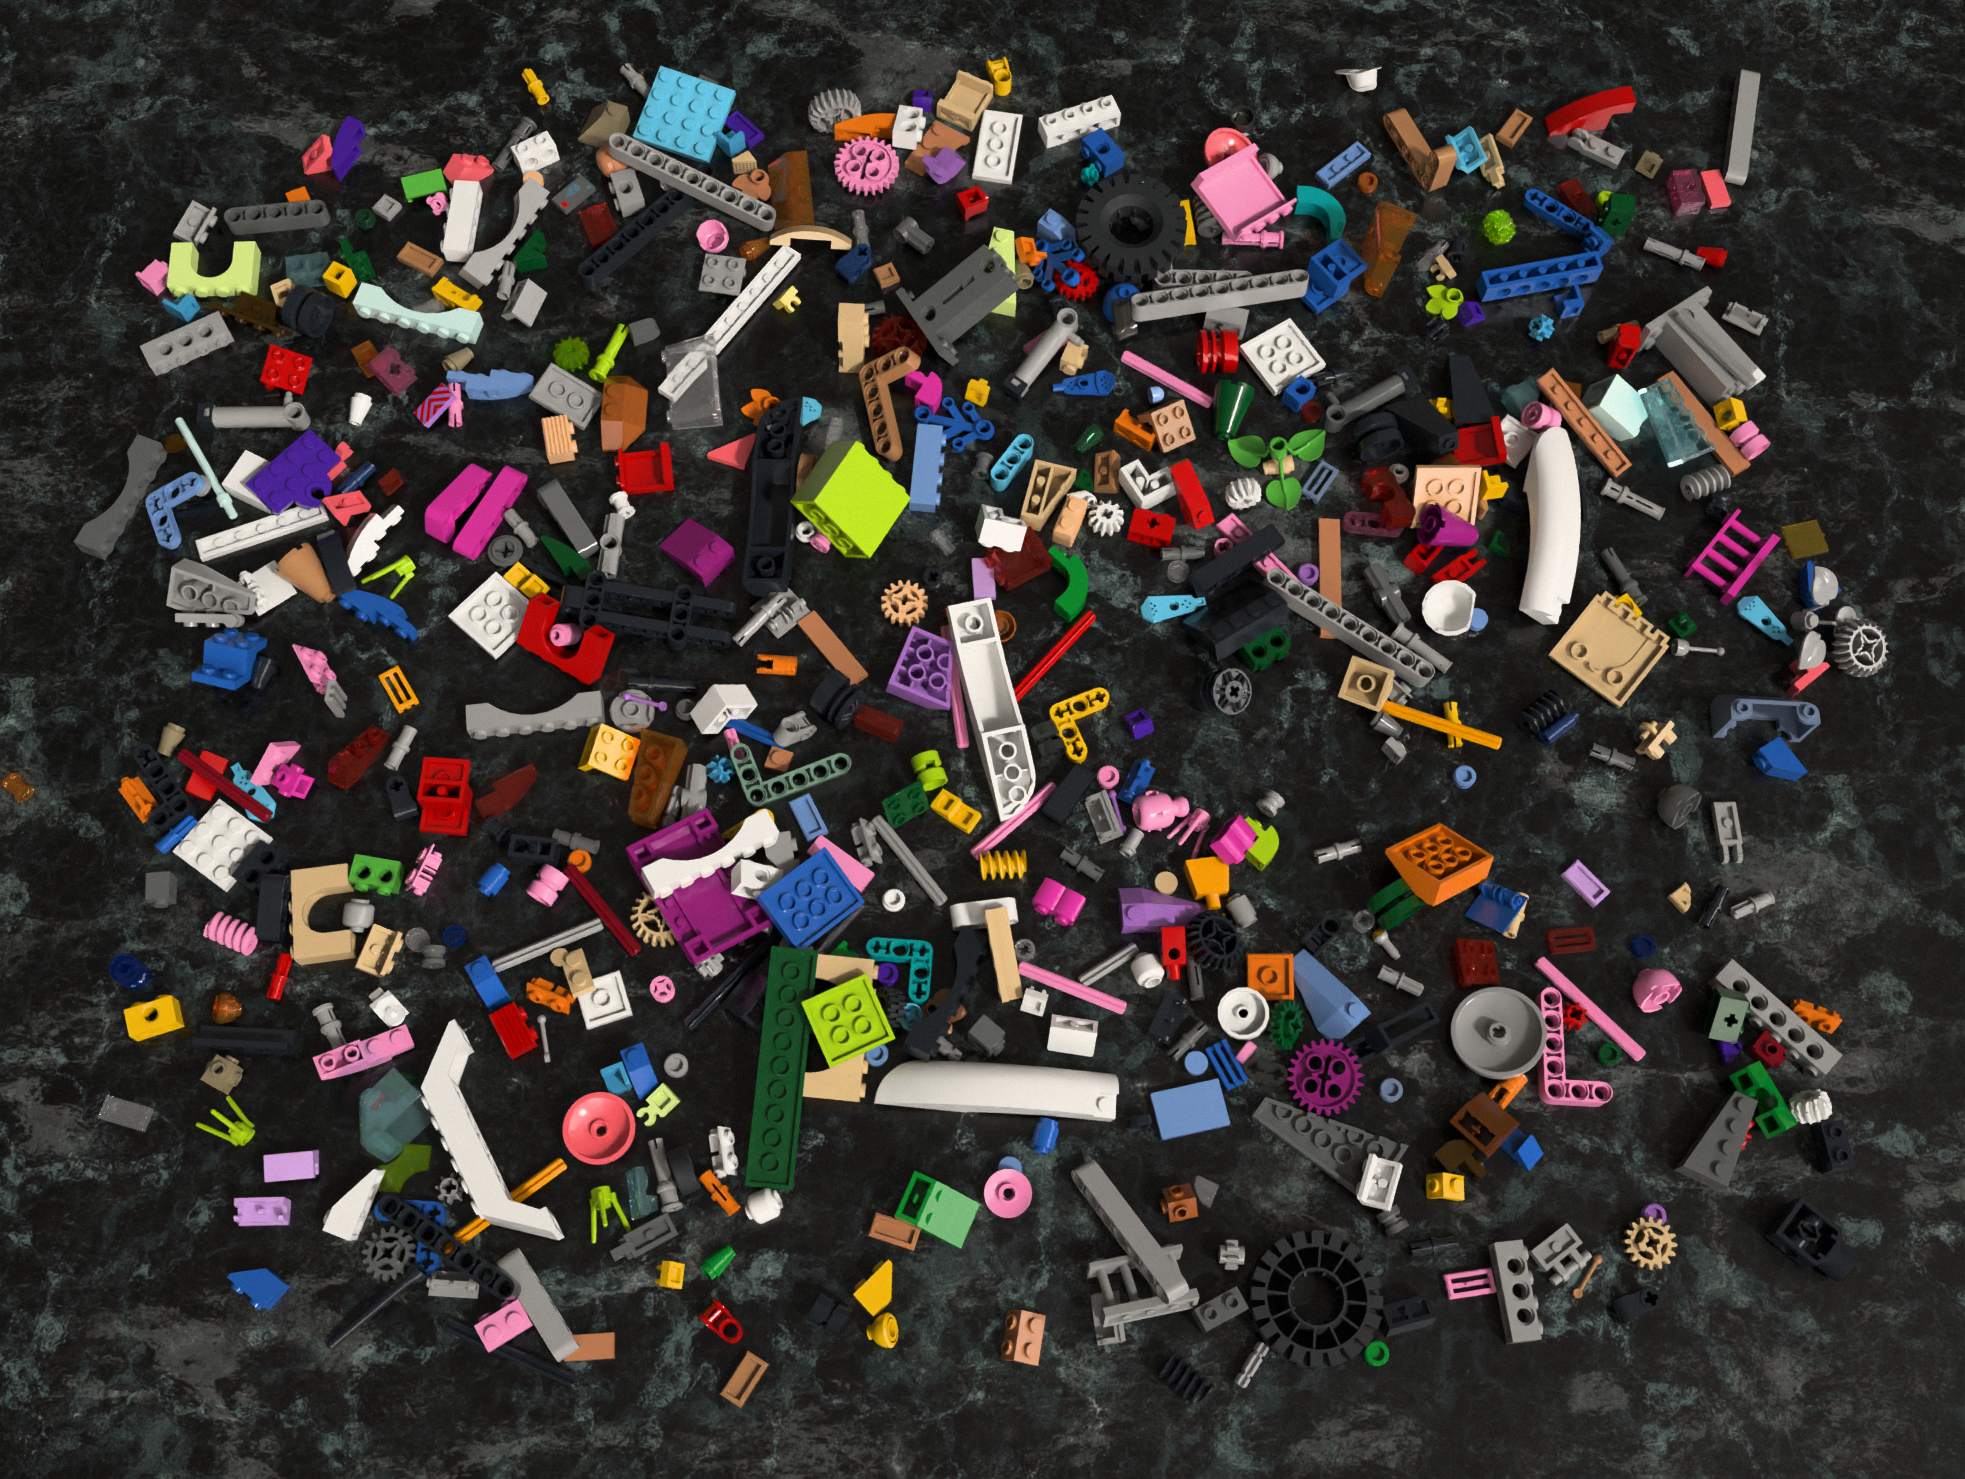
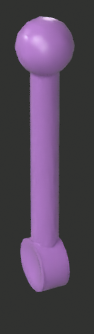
[622,692,667,711]
[1108,790,1127,835]

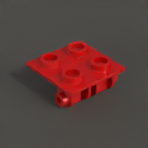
[260,344,313,395]

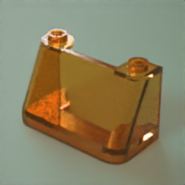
[1362,201,1417,298]

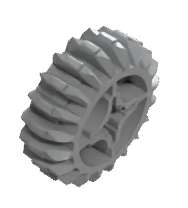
[808,88,861,134]
[1831,619,1889,677]

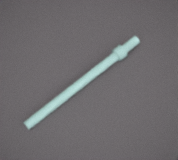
[175,417,238,519]

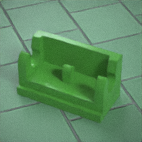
[401,168,448,202]

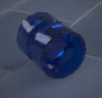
[109,953,151,991]

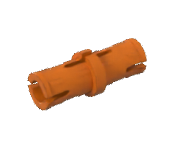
[699,1169,741,1216]

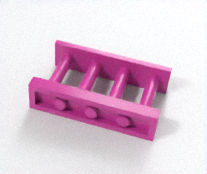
[1684,509,1781,606]

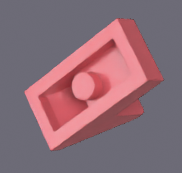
[302,134,332,175]
[323,490,371,526]
[1786,659,1830,698]

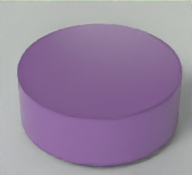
[1297,563,1319,586]
[1640,1203,1667,1229]

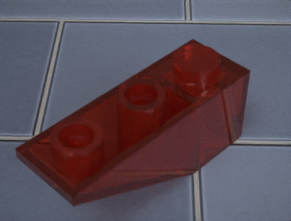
[327,724,391,791]

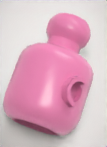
[1132,790,1189,832]

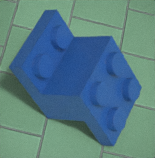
[1300,237,1368,315]
[191,628,267,690]

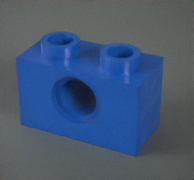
[1081,128,1125,178]

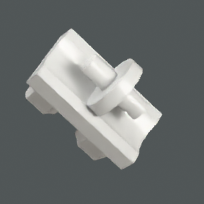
[369,988,409,1028]

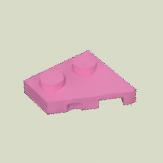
[250,741,301,786]

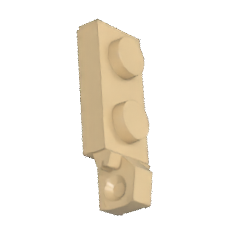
[1479,133,1505,189]

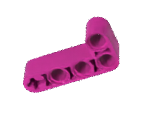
[425,463,493,543]

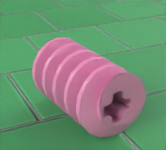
[203,911,258,956]

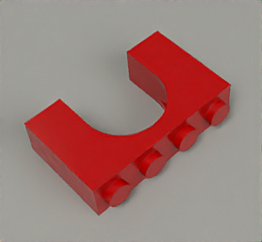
[516,592,615,685]

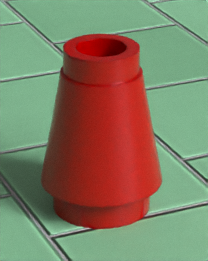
[1696,246,1728,268]

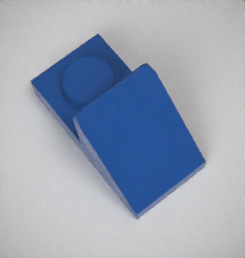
[1499,1128,1544,1171]

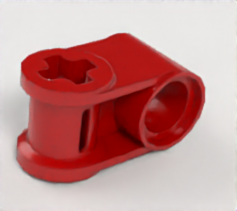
[697,1297,743,1344]

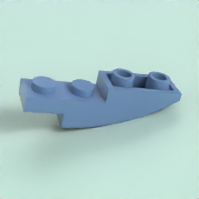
[446,369,536,400]

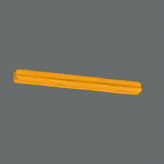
[1380,700,1502,749]
[445,1157,567,1254]

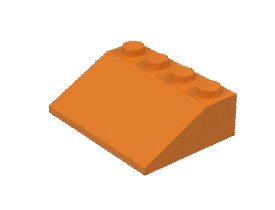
[1385,823,1494,906]

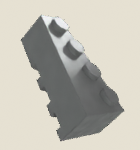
[1674,1091,1758,1191]

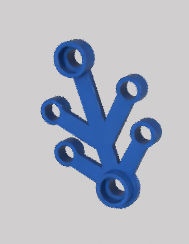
[1032,238,1085,292]
[915,397,994,452]

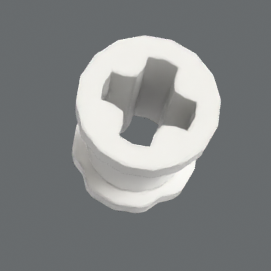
[609,491,635,519]

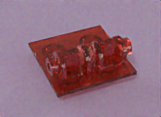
[1453,938,1501,987]

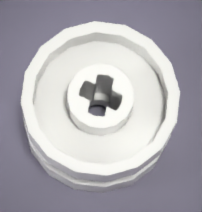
[1218,987,1269,1040]

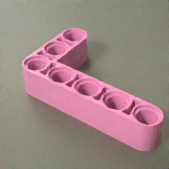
[1535,987,1613,1107]

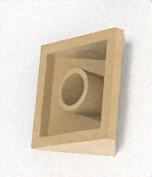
[1338,655,1394,712]

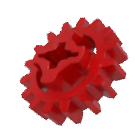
[1054,260,1098,302]

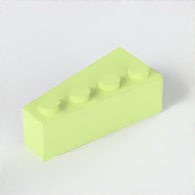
[989,227,1016,317]

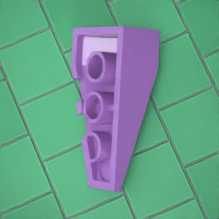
[1118,888,1207,934]

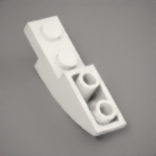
[345,504,404,576]

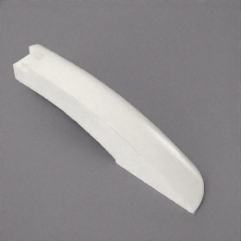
[1519,427,1581,625]

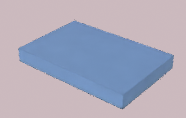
[1150,1078,1230,1141]

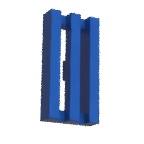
[1204,1039,1248,1092]

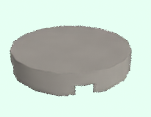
[610,689,655,733]

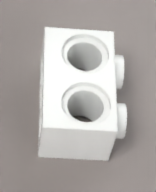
[892,105,926,150]
[511,131,560,176]

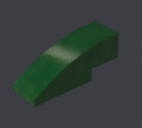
[540,535,599,587]

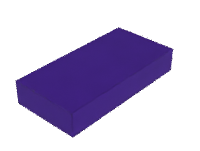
[724,110,764,150]

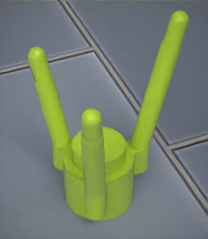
[361,555,416,599]
[196,1096,255,1146]
[589,1186,632,1243]

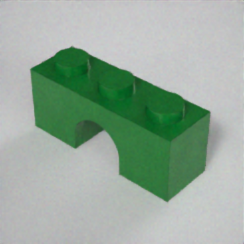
[1729,1060,1798,1139]

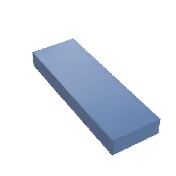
[1314,141,1371,190]

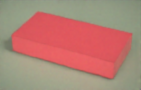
[1698,169,1731,209]

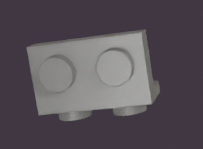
[173,200,218,248]

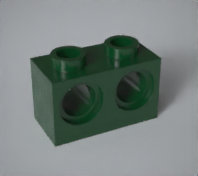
[1238,625,1292,672]

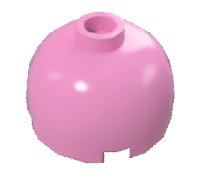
[1633,968,1682,1012]

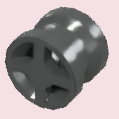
[421,945,446,969]

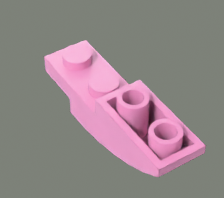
[313,1024,414,1080]

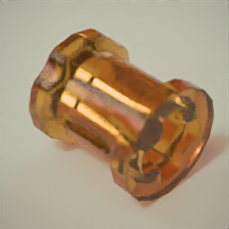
[2,773,34,803]

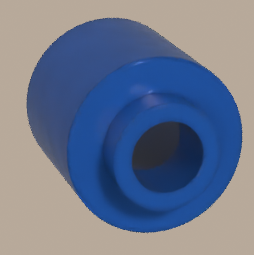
[476,862,510,897]
[1030,1118,1059,1155]

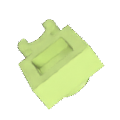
[636,1083,680,1126]

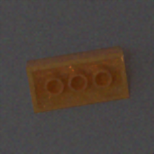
[768,150,815,232]

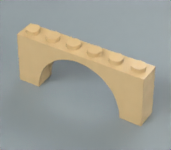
[803,954,879,1102]

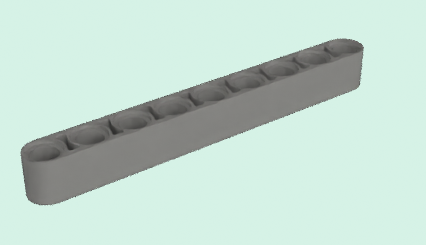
[609,132,776,231]
[1130,269,1309,322]
[1262,568,1435,688]

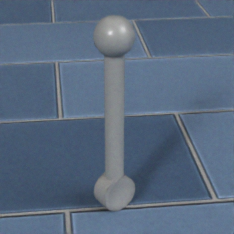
[537,1015,551,1062]

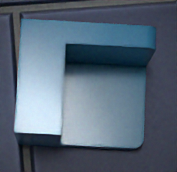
[716,130,746,158]
[162,293,200,323]
[600,1061,633,1095]

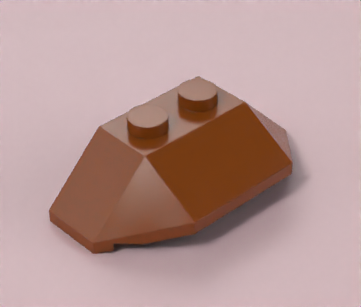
[601,376,648,452]

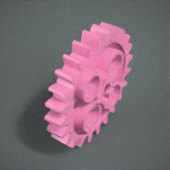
[834,136,899,196]

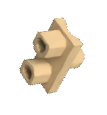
[1635,720,1677,760]

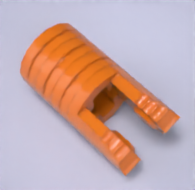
[756,654,797,676]
[1488,1074,1528,1109]

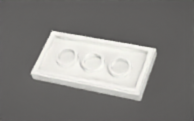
[972,109,1023,185]

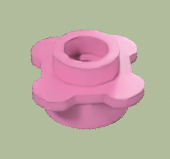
[426,192,450,215]

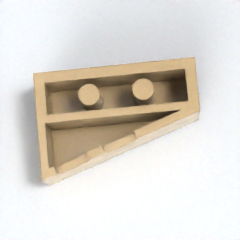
[838,303,870,373]

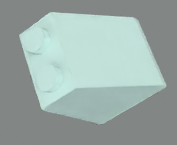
[1581,374,1651,442]

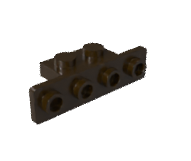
[210,291,293,338]

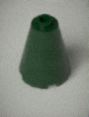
[1213,379,1254,441]

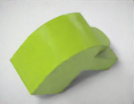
[1245,816,1279,871]

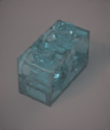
[285,252,332,287]

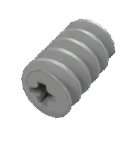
[1680,464,1731,501]

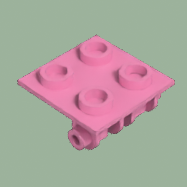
[292,644,336,694]
[404,844,442,896]

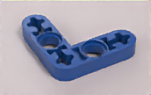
[374,1200,447,1274]

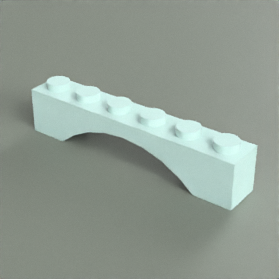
[353,283,484,344]

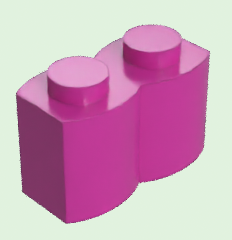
[1209,814,1257,866]
[1032,877,1086,926]

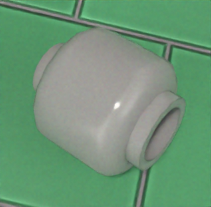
[342,899,375,932]

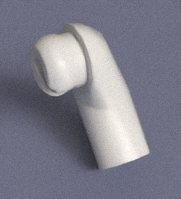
[1066,490,1097,508]

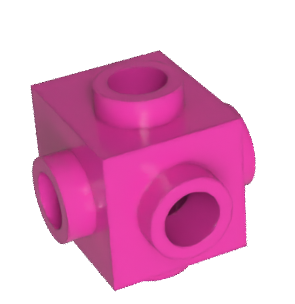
[271,763,314,799]

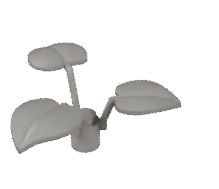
[1790,566,1857,670]

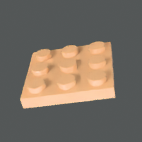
[1409,465,1481,528]

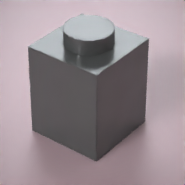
[145,871,177,908]

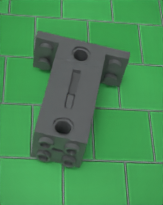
[896,244,1020,366]

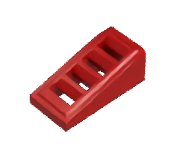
[1403,542,1444,575]

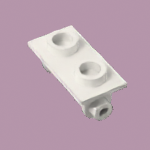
[708,1126,738,1178]

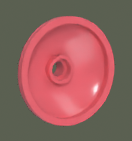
[1204,128,1258,168]
[563,1092,635,1165]

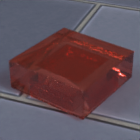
[378,468,404,496]

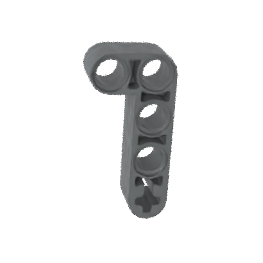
[536,479,601,559]

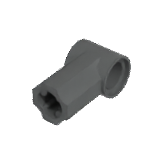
[892,216,934,254]

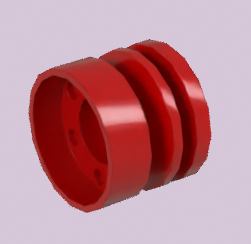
[1195,329,1238,374]

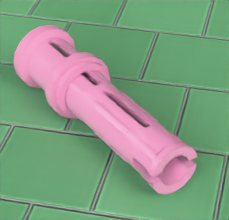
[1222,230,1284,249]

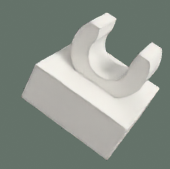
[1020,986,1048,1017]

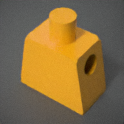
[1183,856,1229,910]

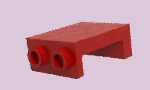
[1451,416,1507,467]
[614,442,675,495]

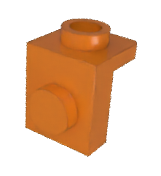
[1015,237,1048,266]

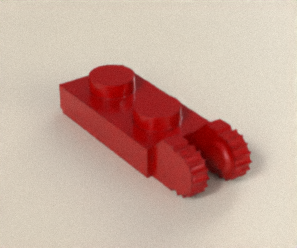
[1428,548,1487,586]

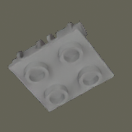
[699,254,746,296]
[750,588,811,639]

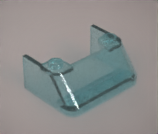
[359,1067,434,1163]

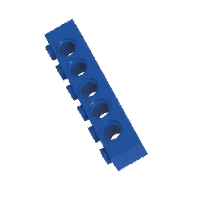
[1475,251,1603,302]

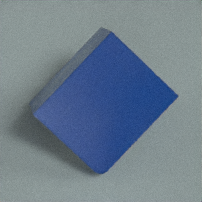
[1553,284,1585,319]

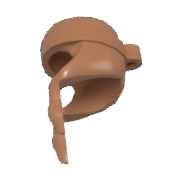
[595,142,638,178]

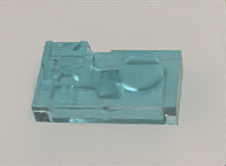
[626,1166,659,1220]

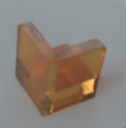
[351,340,386,378]

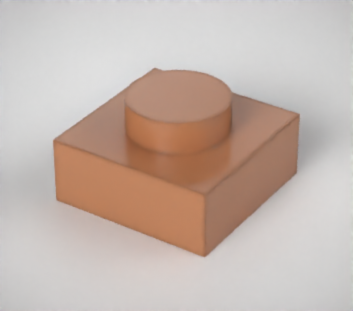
[764,746,794,774]

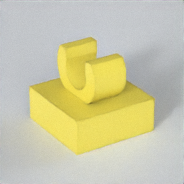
[773,286,801,313]

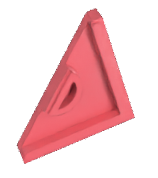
[707,433,756,470]

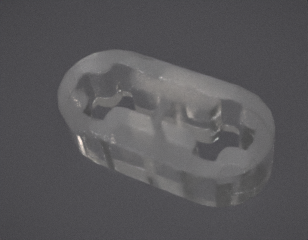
[824,417,843,452]

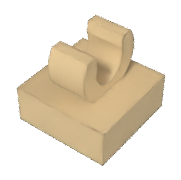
[1430,254,1457,281]

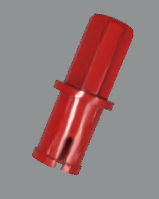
[265,953,293,1000]

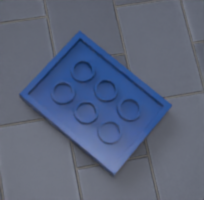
[755,847,865,949]

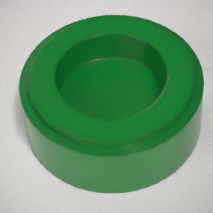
[1363,1341,1389,1366]

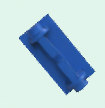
[1117,759,1155,805]

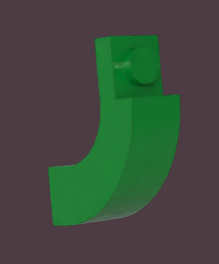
[1046,546,1088,624]

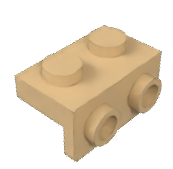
[354,924,404,978]

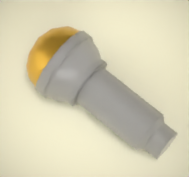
[1372,929,1400,960]

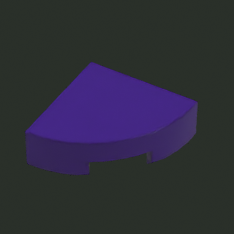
[1717,1038,1742,1065]

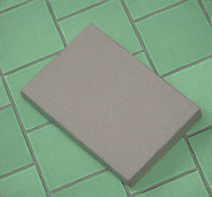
[529,363,603,431]

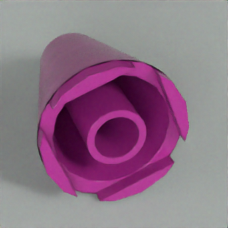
[1416,504,1479,546]

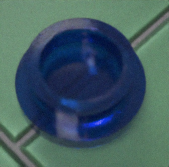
[442,924,466,948]

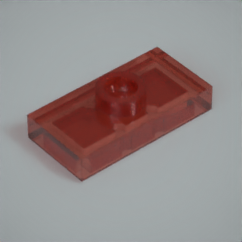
[1558,178,1597,216]

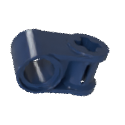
[834,243,872,283]

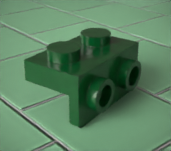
[338,237,376,282]

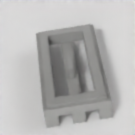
[324,680,347,718]

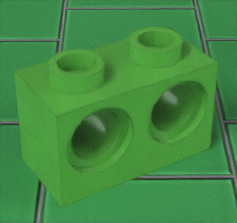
[348,854,405,896]

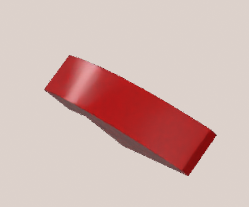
[1544,86,1636,136]

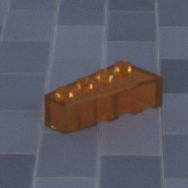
[628,728,688,830]

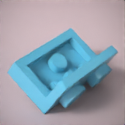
[1445,126,1488,174]

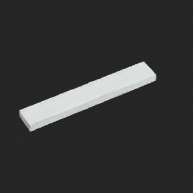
[195,499,329,562]

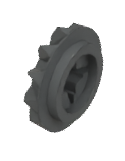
[488,535,524,568]

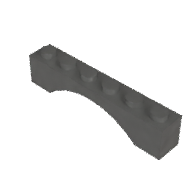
[74,434,168,560]

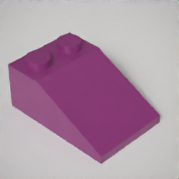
[659,518,735,587]

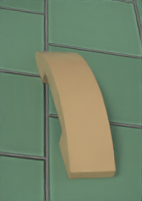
[770,225,852,250]

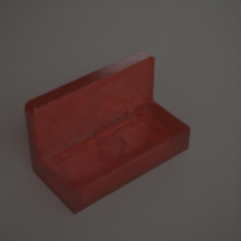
[854,705,904,743]

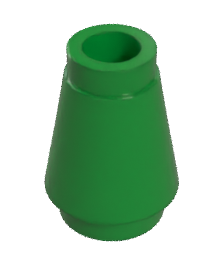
[699,1244,736,1281]

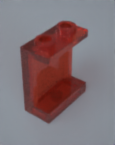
[984,526,1053,591]

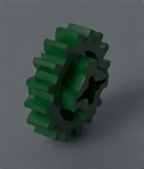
[1268,999,1303,1050]

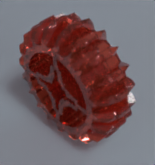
[872,312,928,358]

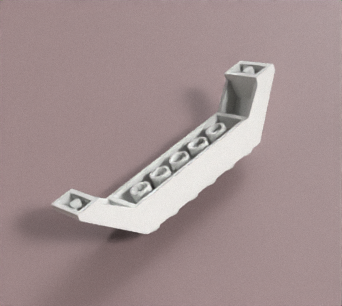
[421,1019,565,1240]

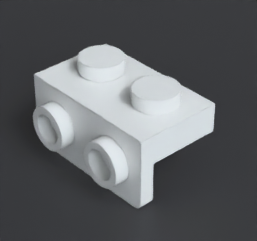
[1356,1153,1403,1211]

